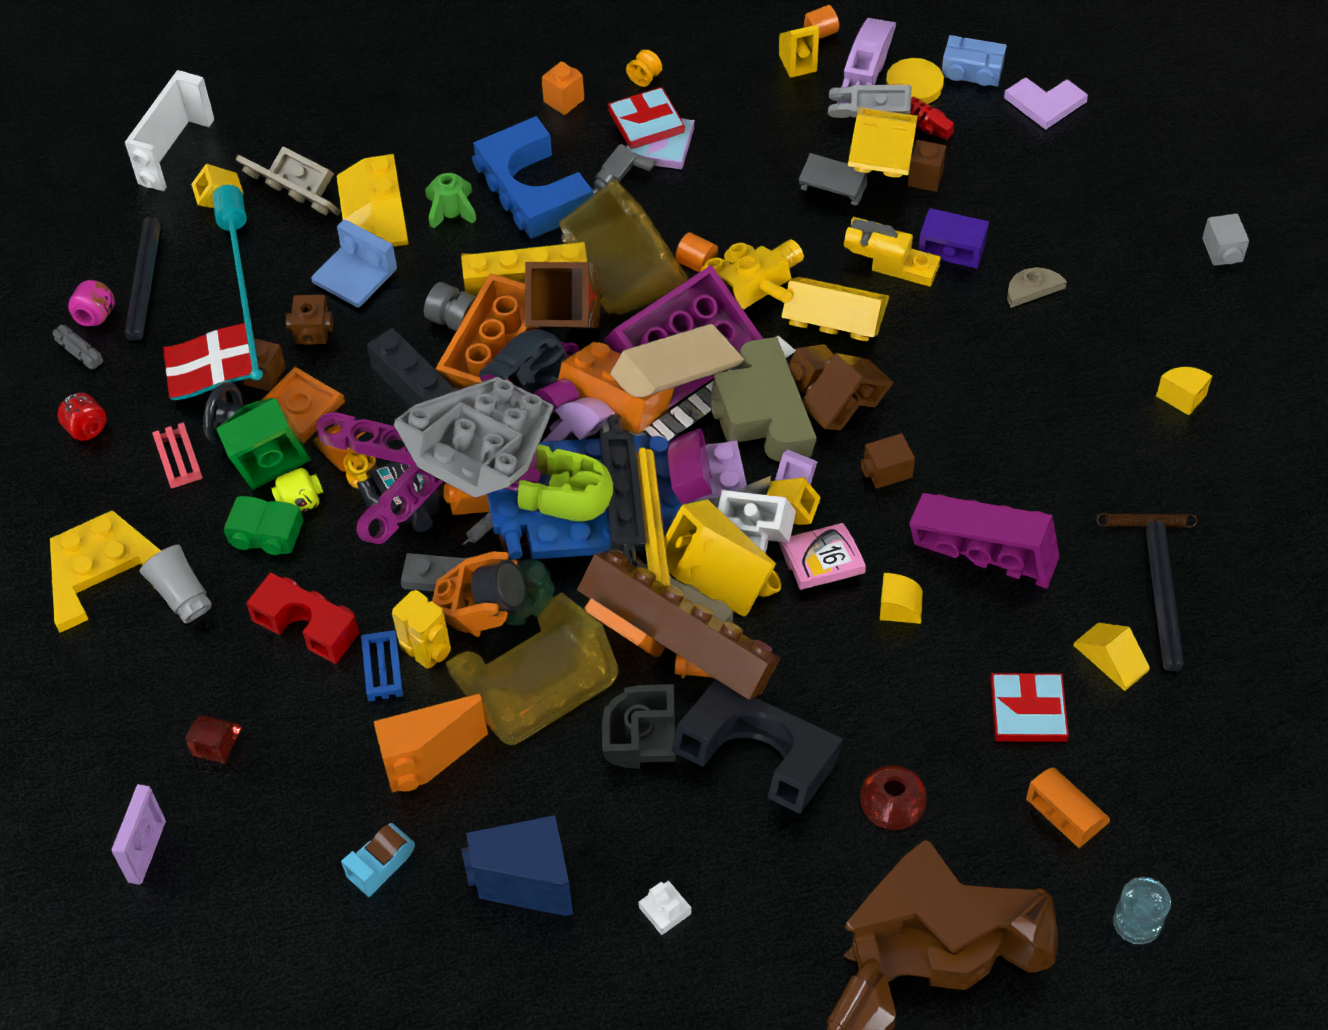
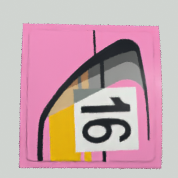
[779,523,866,590]

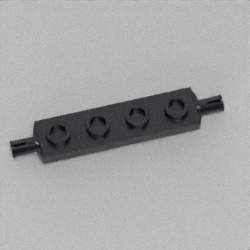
[599,414,646,567]

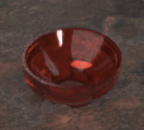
[860,765,927,830]

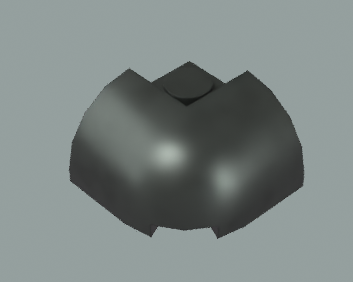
[602,684,676,769]

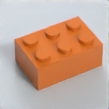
[558,342,674,435]

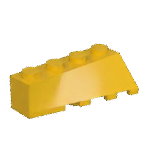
[461,242,587,296]

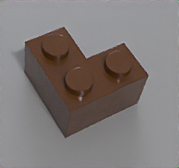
[802,353,894,431]

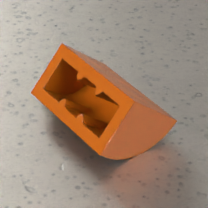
[1026,768,1110,848]

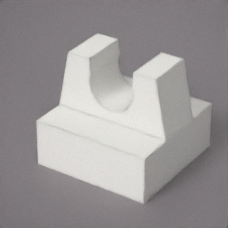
[639,881,691,935]

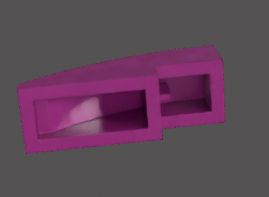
[668,428,713,504]

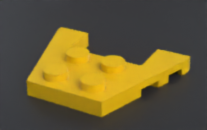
[50,511,161,633]

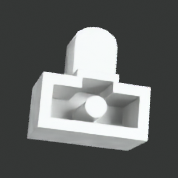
[718,490,796,554]

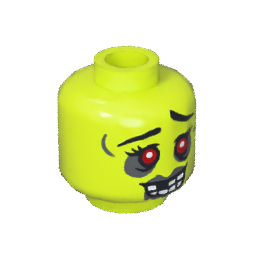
[271,468,323,513]

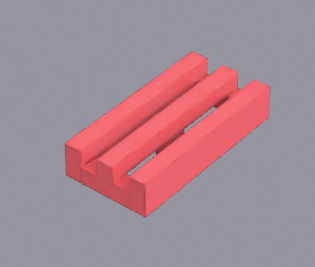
[152,422,202,488]

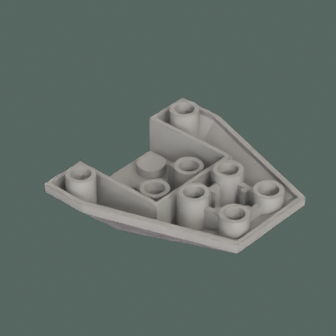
[394,377,554,497]

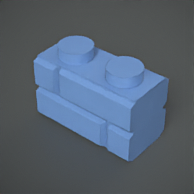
[942,35,1006,86]

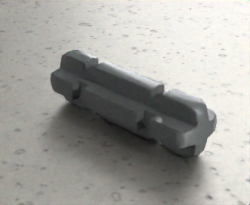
[53,325,103,369]

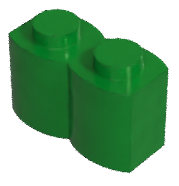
[223,496,304,555]

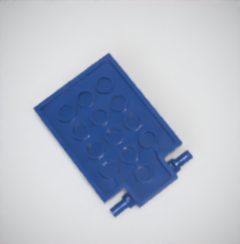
[487,435,688,560]

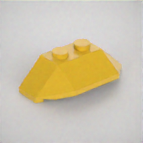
[337,154,408,247]

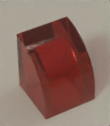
[185,715,241,764]

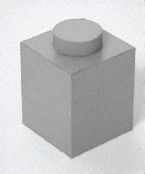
[1202,214,1249,266]

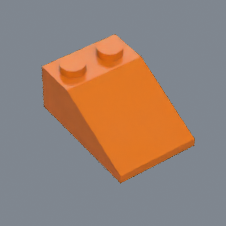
[374,693,488,792]

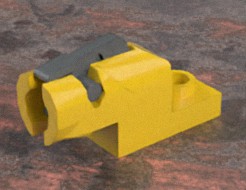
[844,217,941,287]

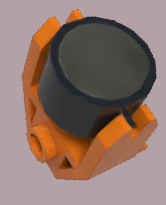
[432,551,527,637]

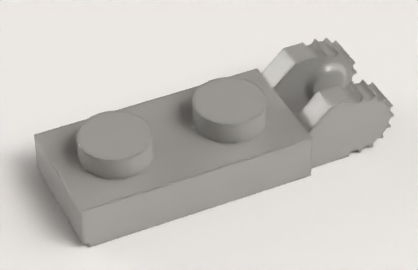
[828,85,912,118]

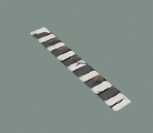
[644,336,796,441]

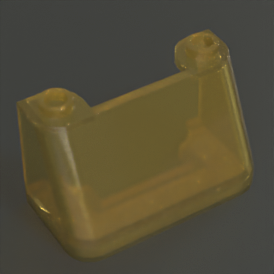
[558,179,689,315]
[446,593,618,745]

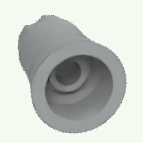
[139,545,211,623]

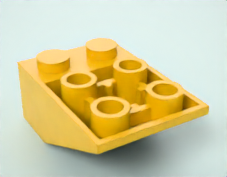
[848,107,917,177]
[665,499,776,617]

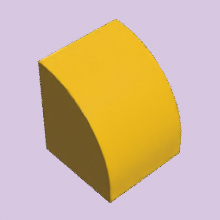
[191,164,244,208]
[1156,367,1212,415]
[767,477,821,525]
[880,573,923,624]

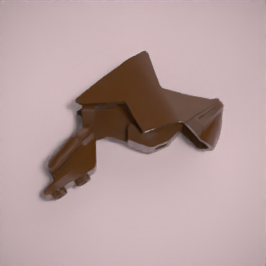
[827,840,1058,1030]

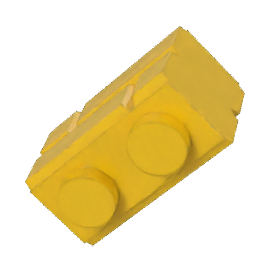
[392,590,451,669]

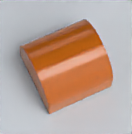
[803,5,839,39]
[676,232,718,273]

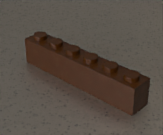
[577,550,780,700]

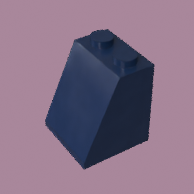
[461,815,573,916]

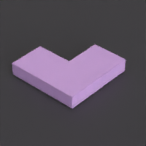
[1004,77,1088,130]

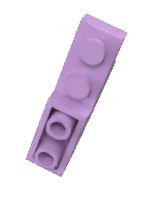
[837,18,896,104]

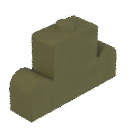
[711,337,816,462]

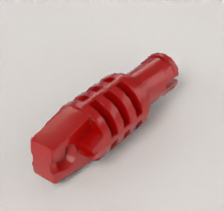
[910,97,954,140]

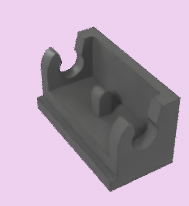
[799,153,867,206]

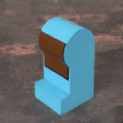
[341,823,415,897]

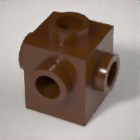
[286,295,333,345]

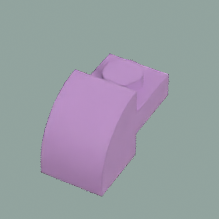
[543,397,615,442]

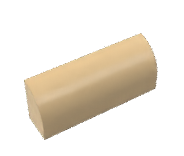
[610,324,744,397]

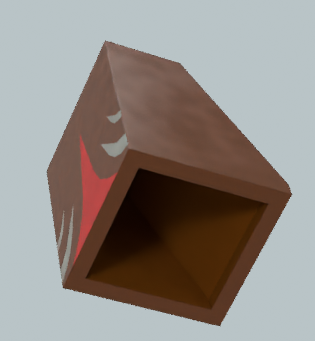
[525,262,601,329]

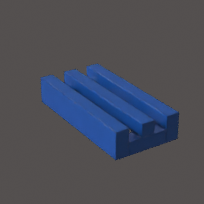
[361,630,403,701]

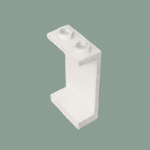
[125,70,214,191]

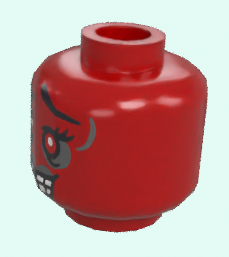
[57,393,107,441]

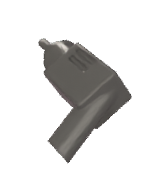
[593,144,656,197]

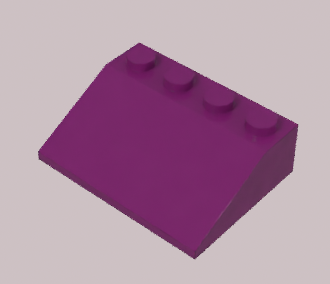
[604,265,763,408]

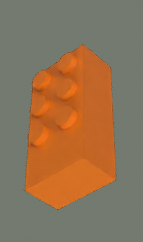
[435,273,542,390]

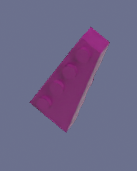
[909,493,1059,588]

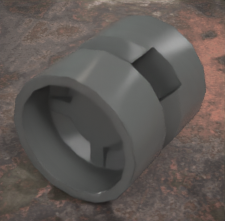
[424,282,477,332]

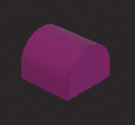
[534,379,580,415]

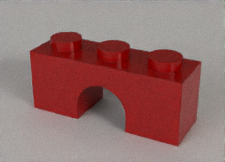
[246,573,359,664]

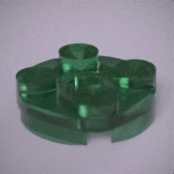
[505,559,554,625]

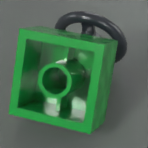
[203,382,311,490]

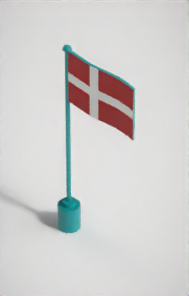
[163,185,263,400]

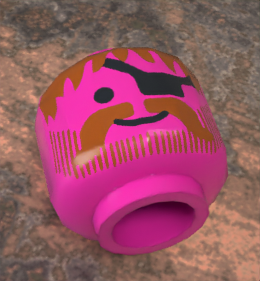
[68,280,115,326]

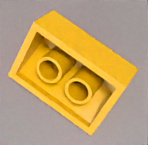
[782,277,889,341]

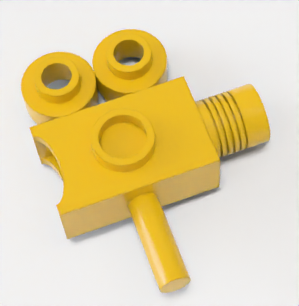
[700,239,804,310]

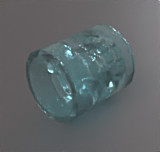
[1113,877,1171,944]

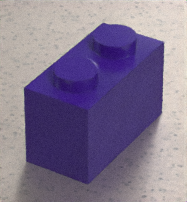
[918,208,989,268]

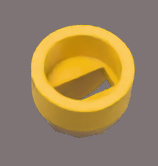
[758,570,781,597]

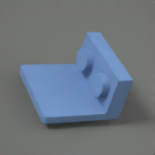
[311,219,397,307]

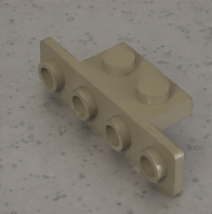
[236,146,341,216]

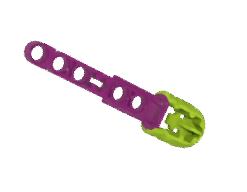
[317,412,613,522]

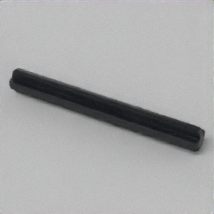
[124,217,161,341]
[1146,521,1184,672]

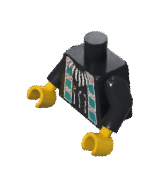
[346,454,446,532]

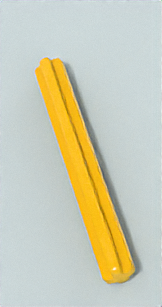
[636,447,670,586]

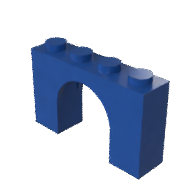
[472,116,594,239]

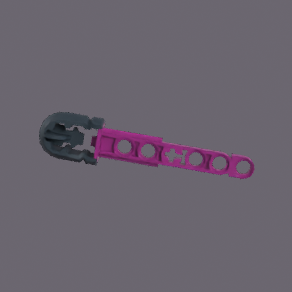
[357,329,567,544]

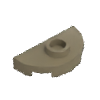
[1007,267,1067,308]

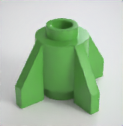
[425,173,476,228]

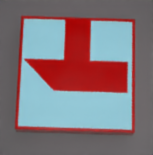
[608,87,685,150]
[990,673,1068,742]

